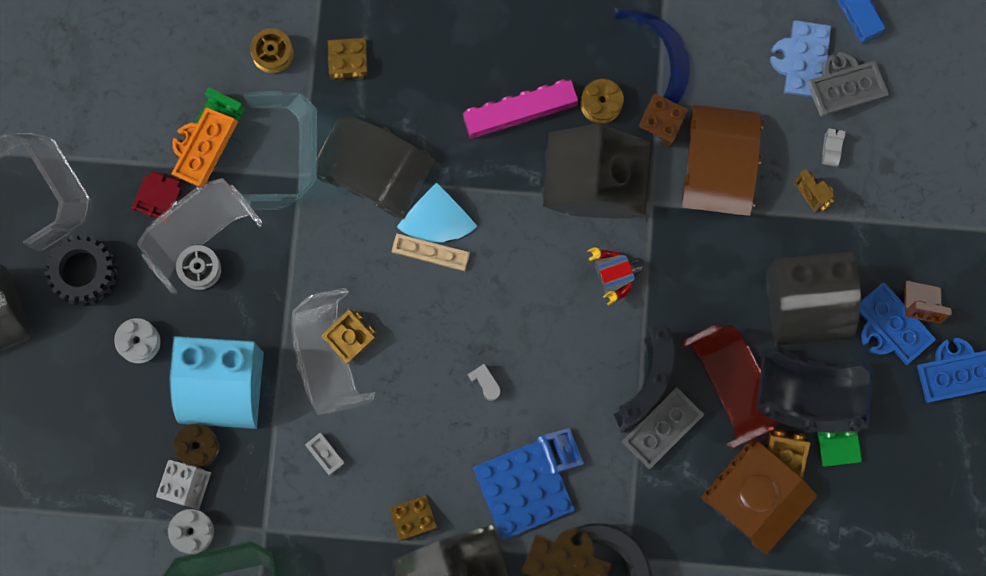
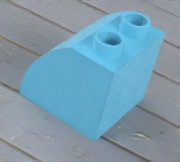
[171,337,264,429]

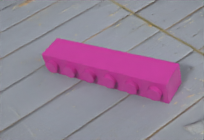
[463,80,578,139]

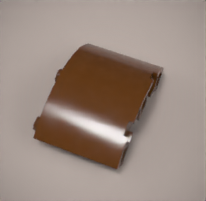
[682,105,764,216]

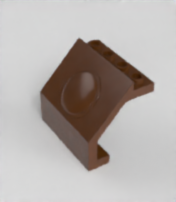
[700,440,817,555]

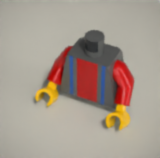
[587,247,643,306]

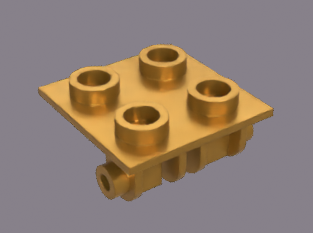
[389,495,437,541]

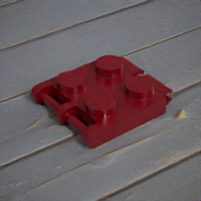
[131,171,182,224]

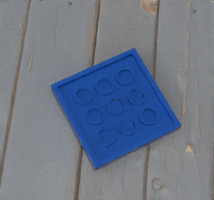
[473,441,575,540]

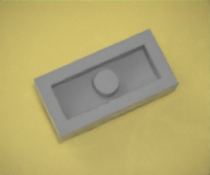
[305,433,345,476]

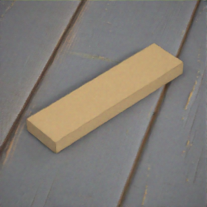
[391,233,470,271]

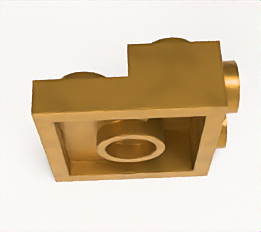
[328,38,368,80]
[793,169,835,213]
[321,309,377,364]
[766,429,810,479]

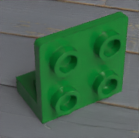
[195,87,245,124]
[817,431,862,467]

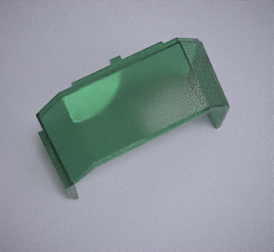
[163,541,281,576]

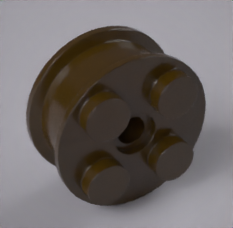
[174,424,219,468]

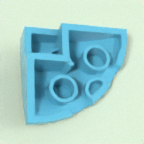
[397,183,477,243]

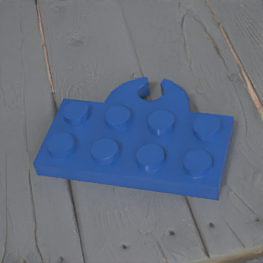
[854,282,936,365]
[917,338,986,403]

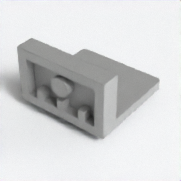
[156,460,211,510]

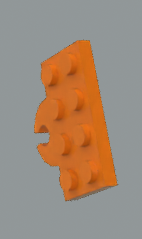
[171,107,238,189]

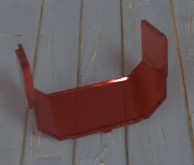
[680,324,780,448]

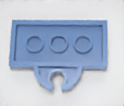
[770,20,831,98]

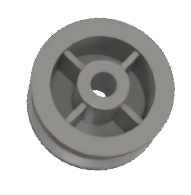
[176,245,221,290]
[114,318,160,363]
[168,509,214,554]

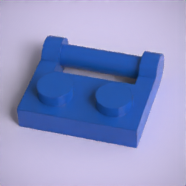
[537,428,584,475]

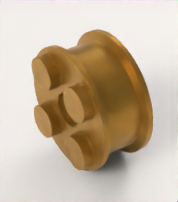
[250,28,293,73]
[581,79,624,124]

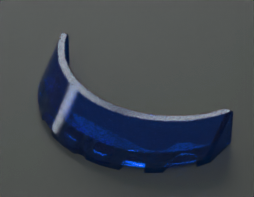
[614,9,690,104]

